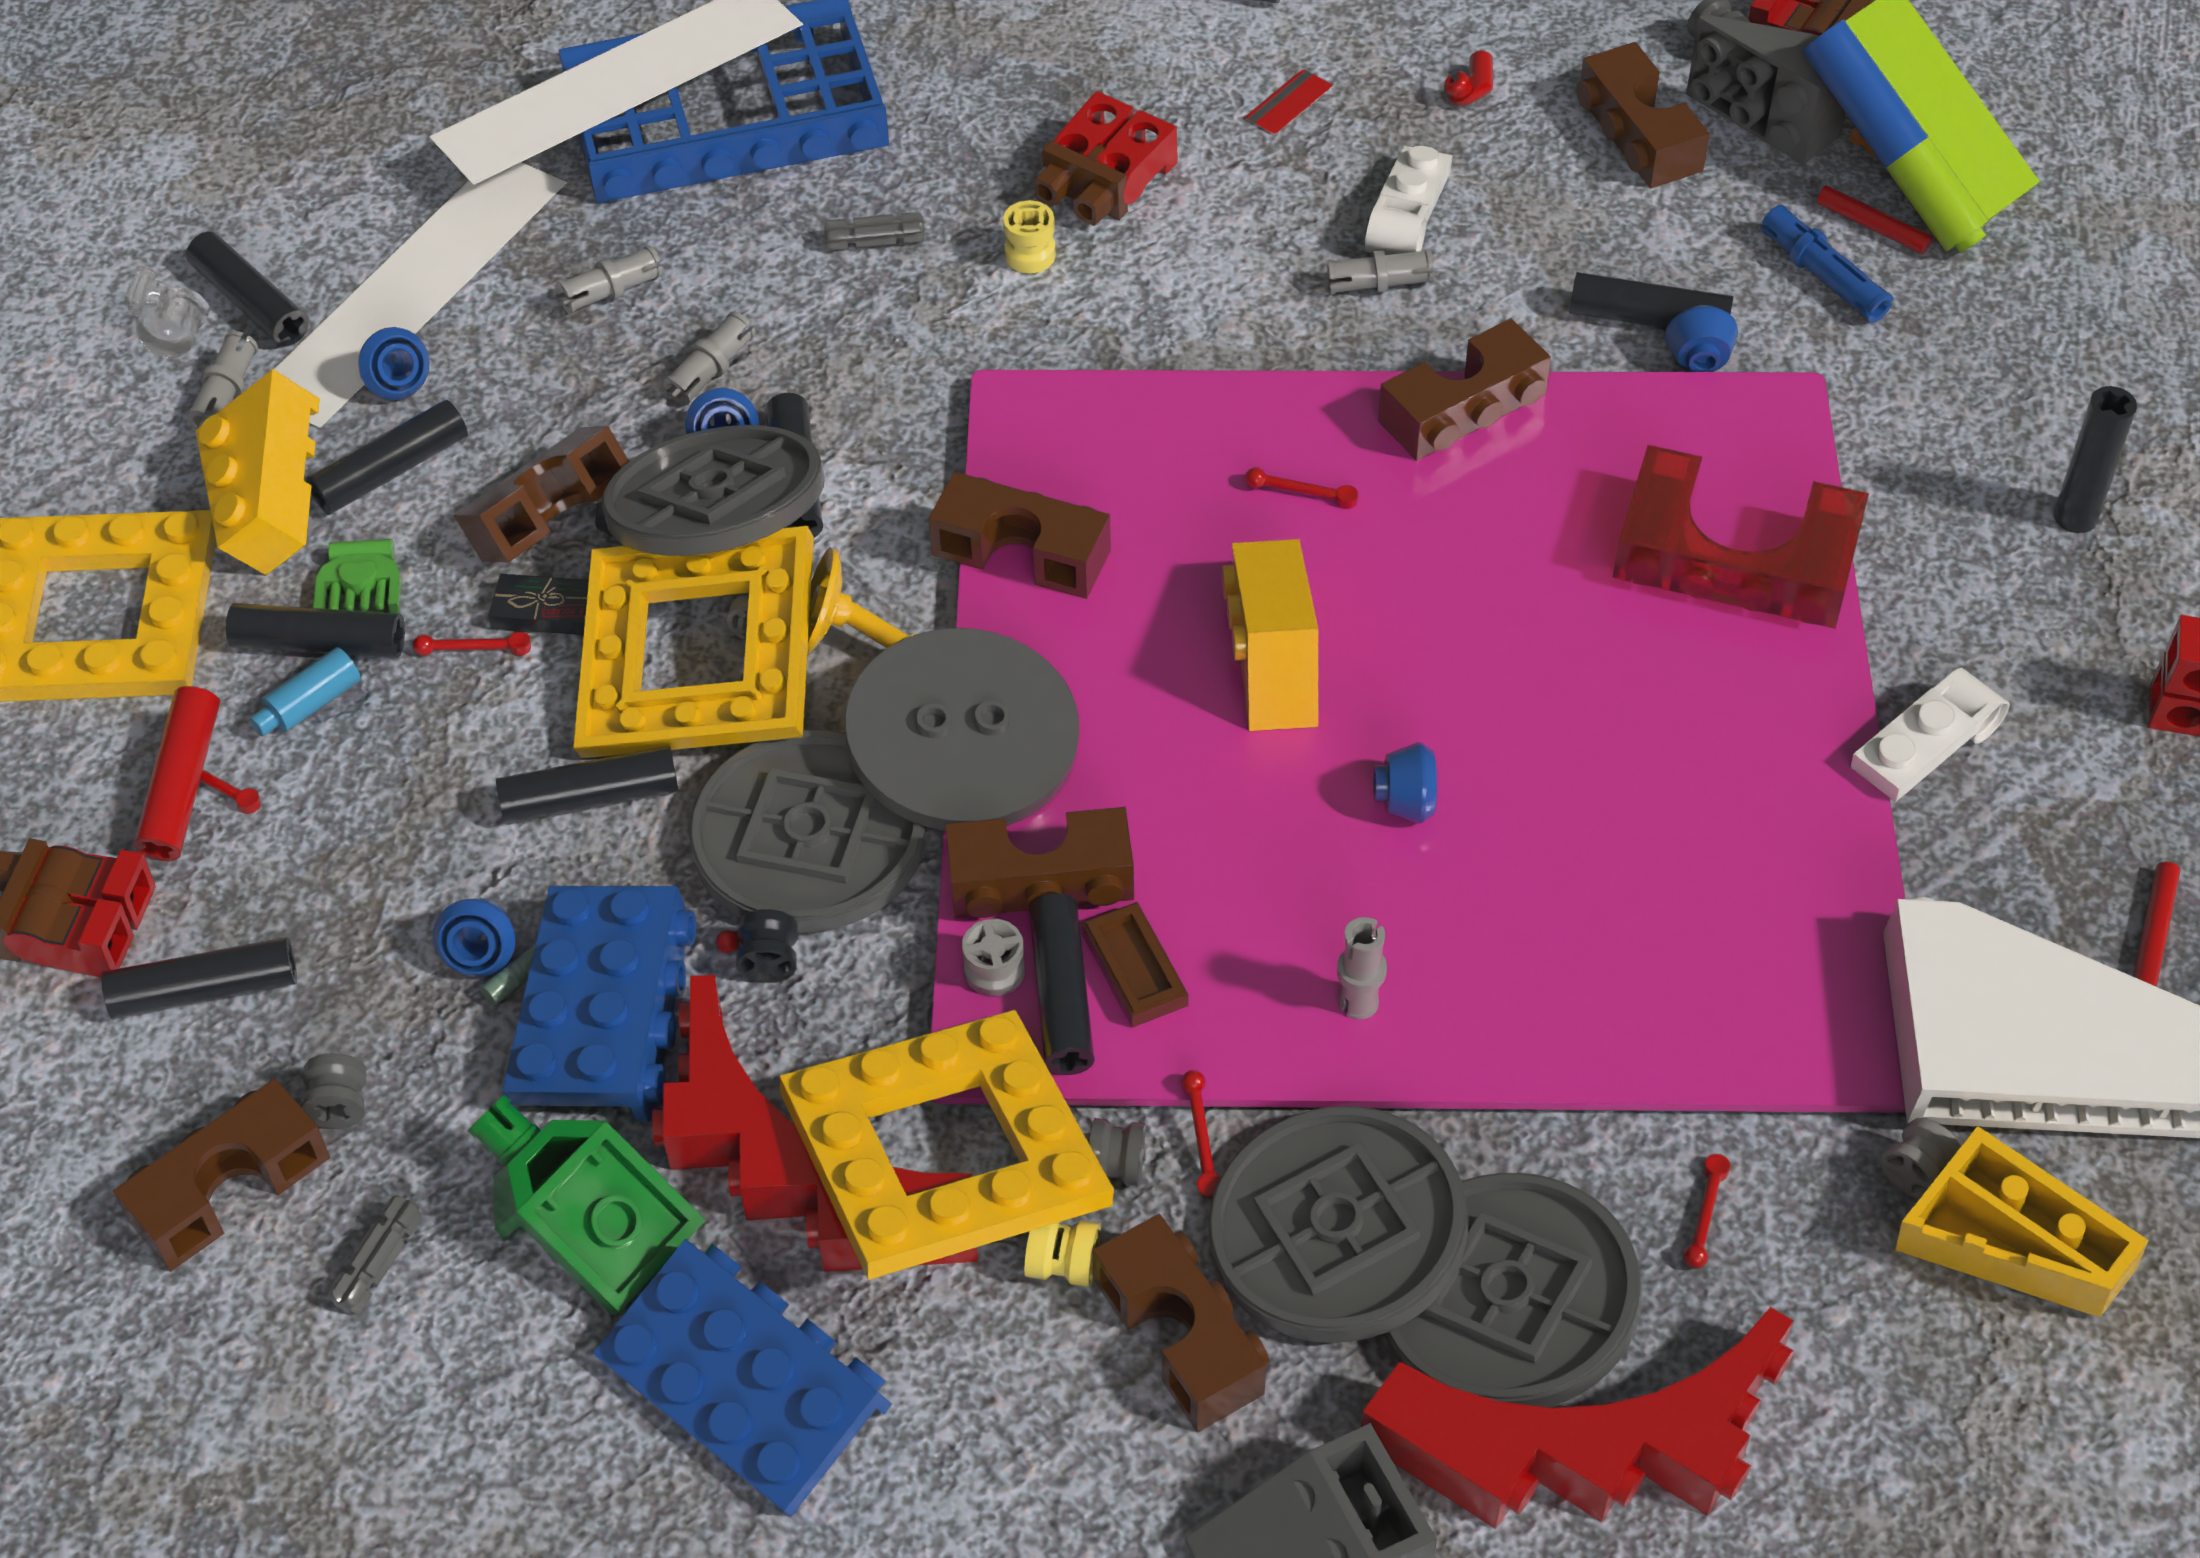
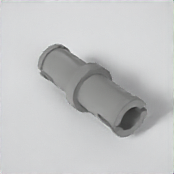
[556,245,663,314]
[1327,249,1434,294]
[663,311,756,405]
[187,331,258,429]
[1337,917,1387,1020]

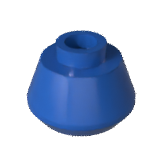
[1665,305,1738,372]
[358,327,430,400]
[685,388,759,434]
[1373,742,1437,823]
[433,898,516,977]

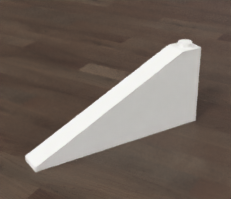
[1883,897,2200,1138]

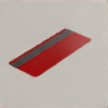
[1246,70,1332,134]

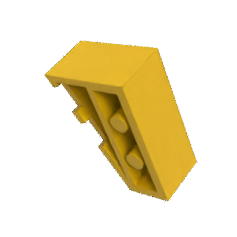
[195,369,320,576]
[1222,539,1318,731]
[1895,1126,2149,1318]

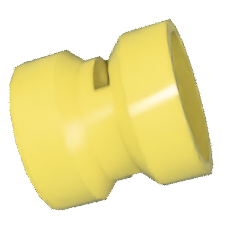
[1003,200,1056,274]
[1024,1220,1101,1288]

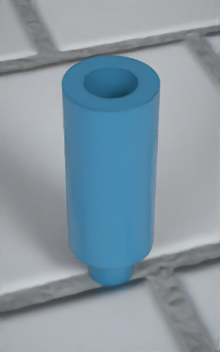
[249,647,361,737]

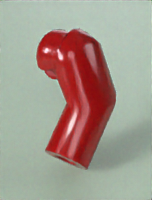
[1443,50,1493,107]

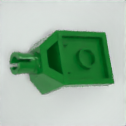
[467,1094,706,1316]

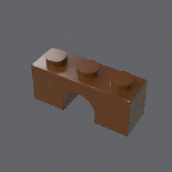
[1576,42,1710,189]
[1378,318,1551,461]
[453,426,629,563]
[928,471,1111,599]
[945,806,1134,918]
[113,1078,330,1272]
[1093,1213,1269,1433]

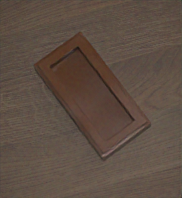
[1082,902,1188,1028]

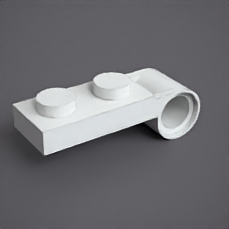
[1365,145,1453,255]
[1851,668,2010,802]

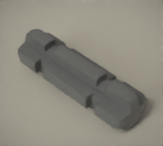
[824,212,925,251]
[328,1196,422,1315]

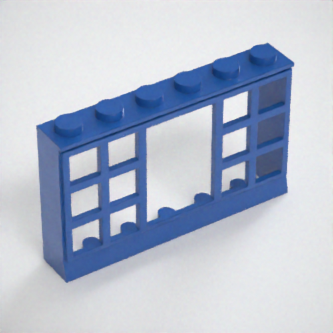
[559,0,889,204]

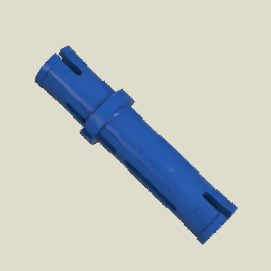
[1760,204,1894,323]

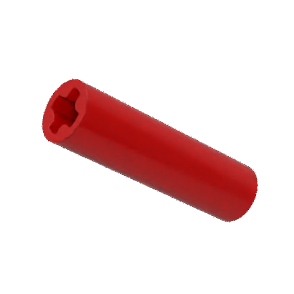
[133,686,220,861]

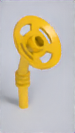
[807,547,916,656]

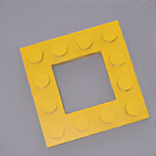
[0,510,216,702]
[573,526,814,759]
[779,1010,1114,1280]

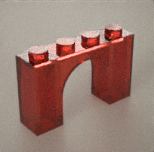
[1612,445,1869,629]

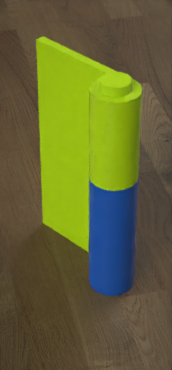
[1801,0,2040,254]

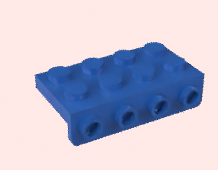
[502,886,696,1122]
[593,1239,892,1517]

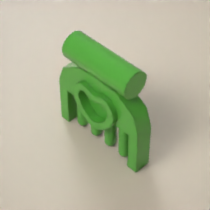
[313,539,402,613]

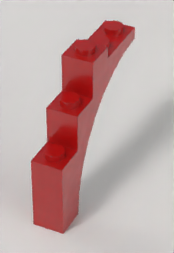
[652,974,978,1272]
[1361,1307,1794,1529]

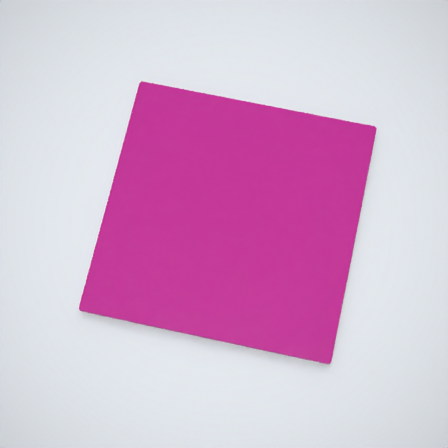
[931,370,1906,1113]

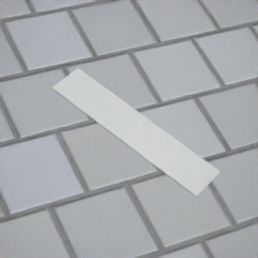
[429,0,803,185]
[274,162,567,428]

